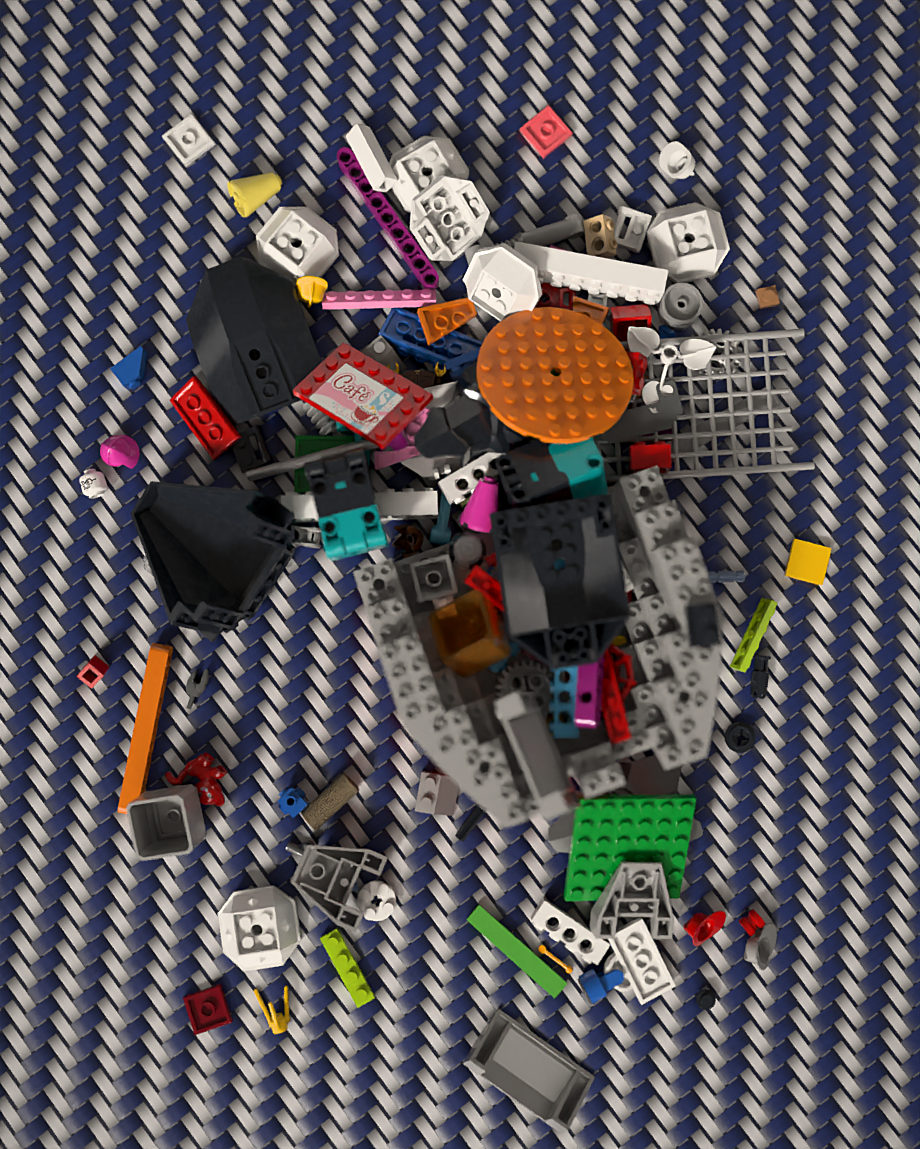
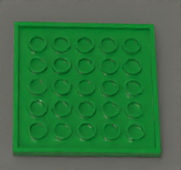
[564,794,696,901]

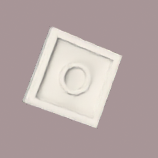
[162,114,215,167]

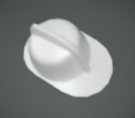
[659,142,695,179]

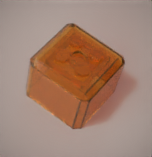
[428,590,512,678]

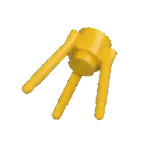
[254,986,290,1034]

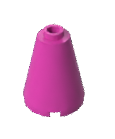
[459,476,499,532]

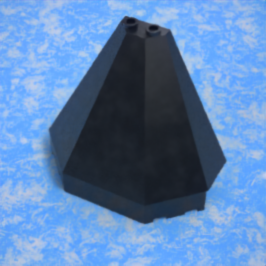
[131,481,295,642]

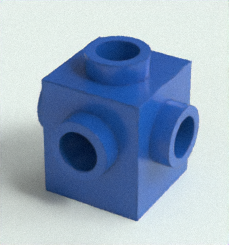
[277,786,310,818]

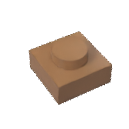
[755,285,780,309]

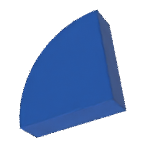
[659,325,675,347]

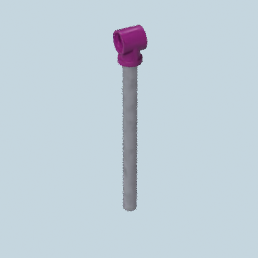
[246,429,409,482]

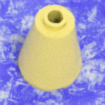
[227,172,282,217]

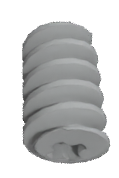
[303,402,337,436]

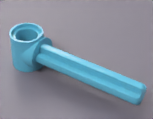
[429,474,451,545]

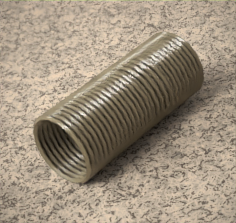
[301,773,360,830]

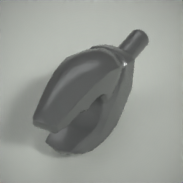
[186,669,209,709]

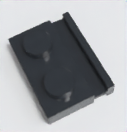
[684,602,721,648]

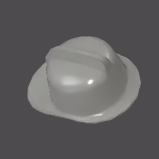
[744,924,777,970]

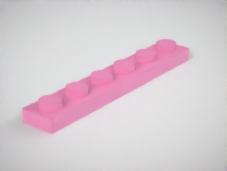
[322,289,436,309]

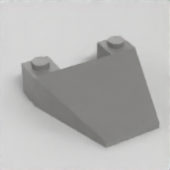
[291,845,388,933]
[590,862,674,939]

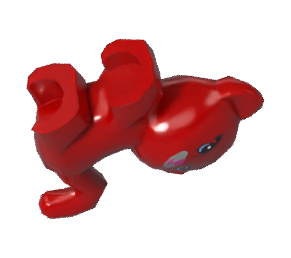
[165,752,227,807]

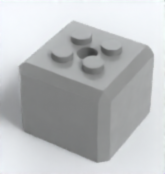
[126,784,207,861]

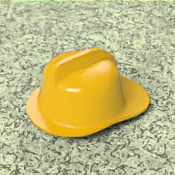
[296,276,328,308]

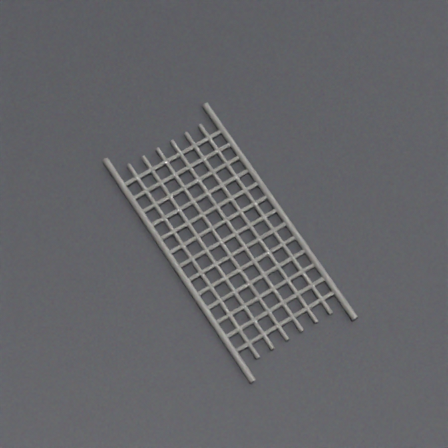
[523,329,815,483]

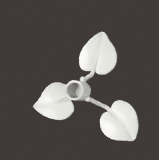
[627,326,716,413]

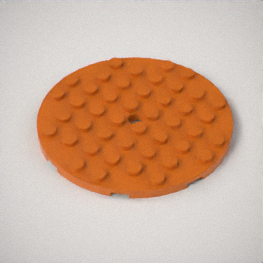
[476,307,634,443]

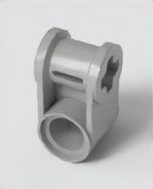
[292,526,321,548]

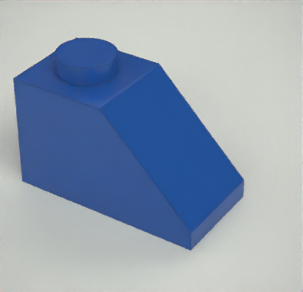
[110,346,147,390]

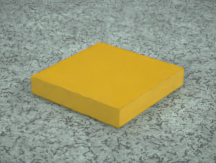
[784,539,832,585]

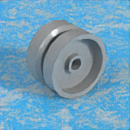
[657,283,703,331]

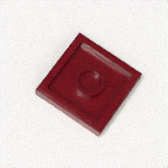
[183,983,233,1035]

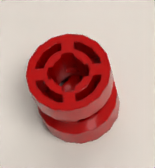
[738,909,766,936]

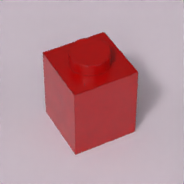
[77,655,109,689]

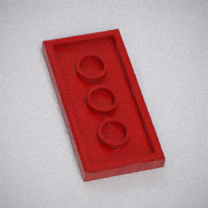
[169,376,241,460]

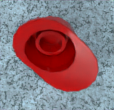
[683,911,726,946]

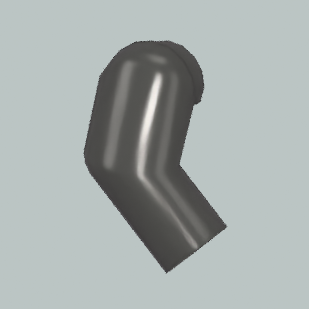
[285,840,314,857]

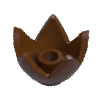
[391,525,424,559]

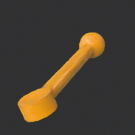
[538,945,573,973]

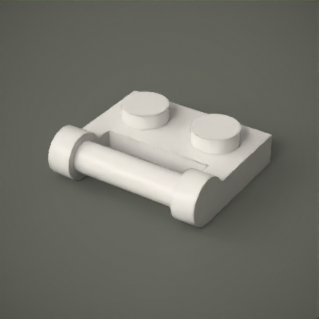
[614,206,652,253]

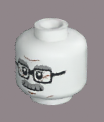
[79,469,108,498]

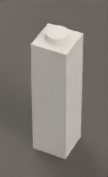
[346,124,398,193]

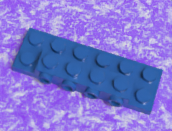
[378,307,483,371]

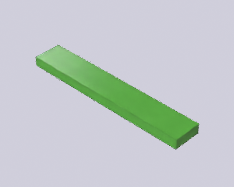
[466,904,567,999]

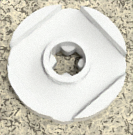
[357,880,396,921]

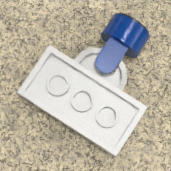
[577,917,675,1005]

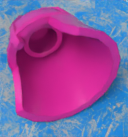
[100,434,140,469]

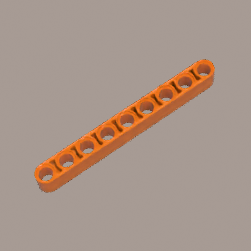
[118,643,173,814]

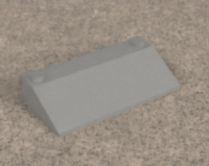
[495,692,582,821]
[463,1009,595,1133]

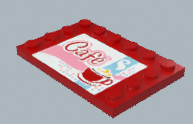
[293,342,433,449]

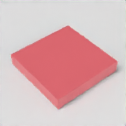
[520,105,573,158]

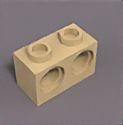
[583,214,617,258]

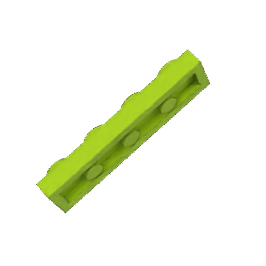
[729,598,778,672]
[320,927,375,1008]

